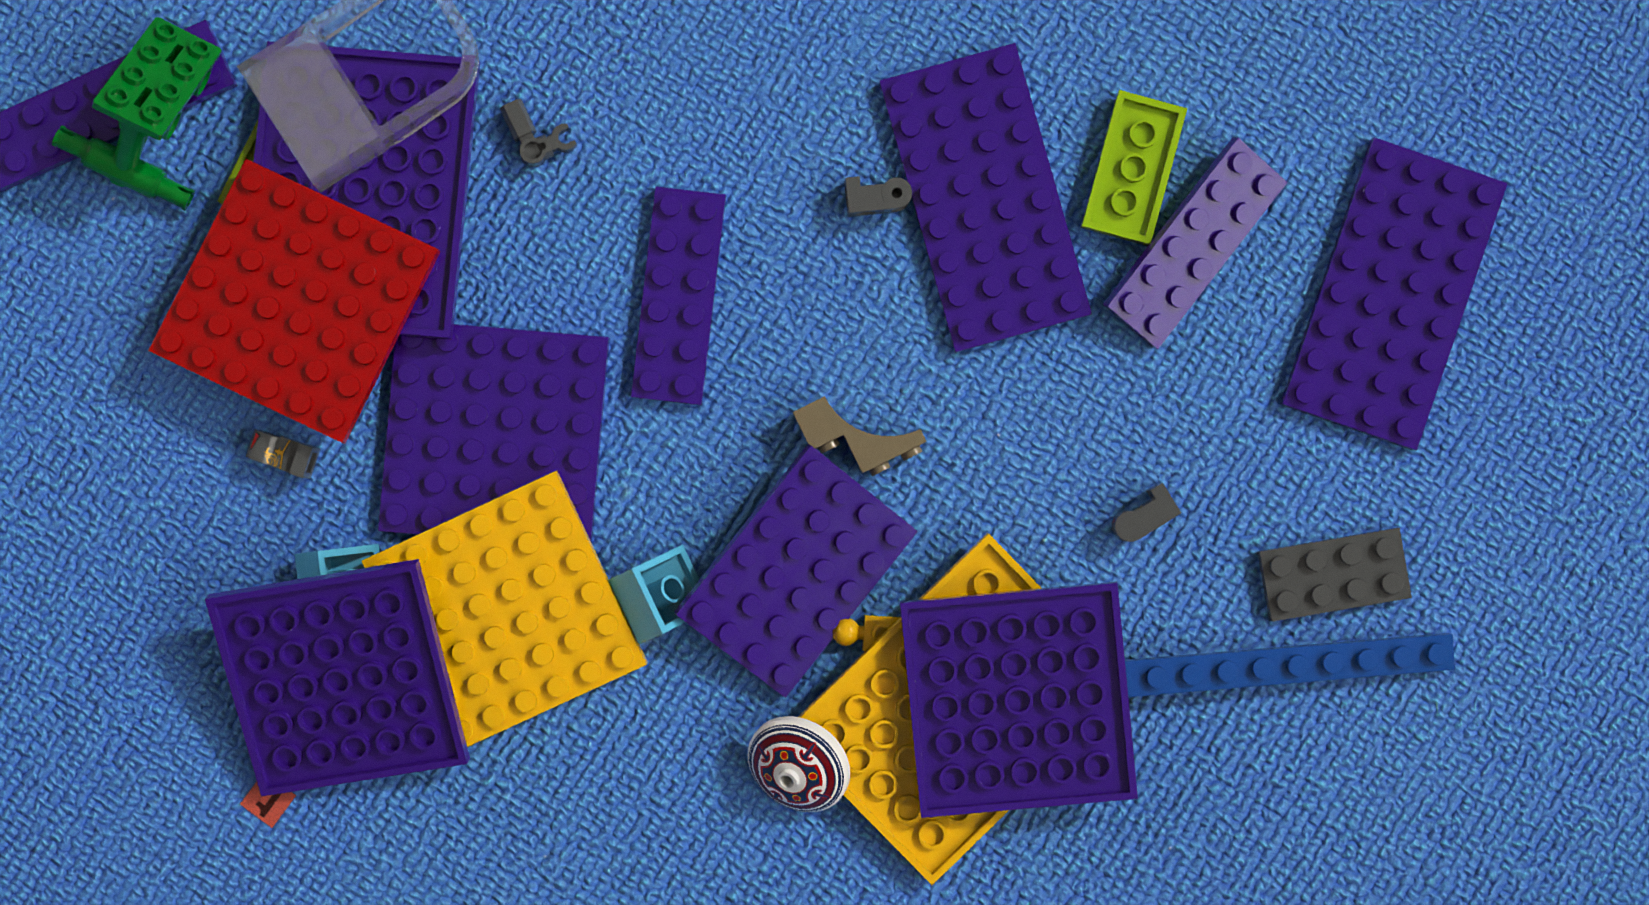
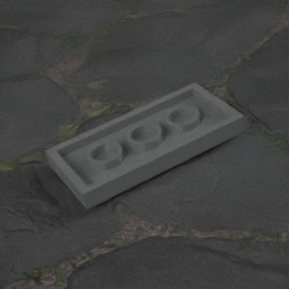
[1257,528,1412,622]

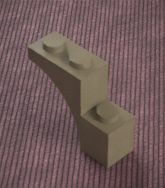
[793,396,927,476]

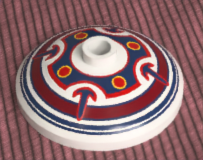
[748,716,850,812]

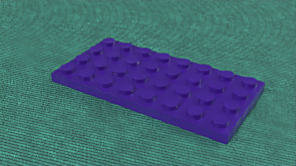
[879,43,1092,353]
[1280,137,1508,451]

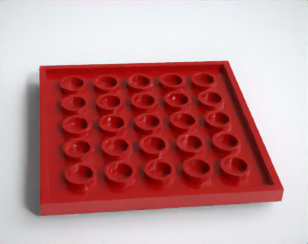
[148,159,441,444]

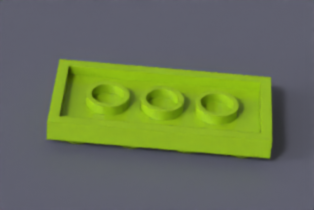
[1081,90,1188,246]

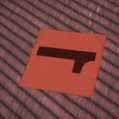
[240,782,296,828]

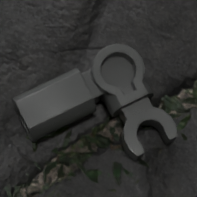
[500,99,577,167]

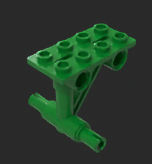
[52,17,222,211]

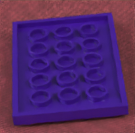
[674,444,918,698]

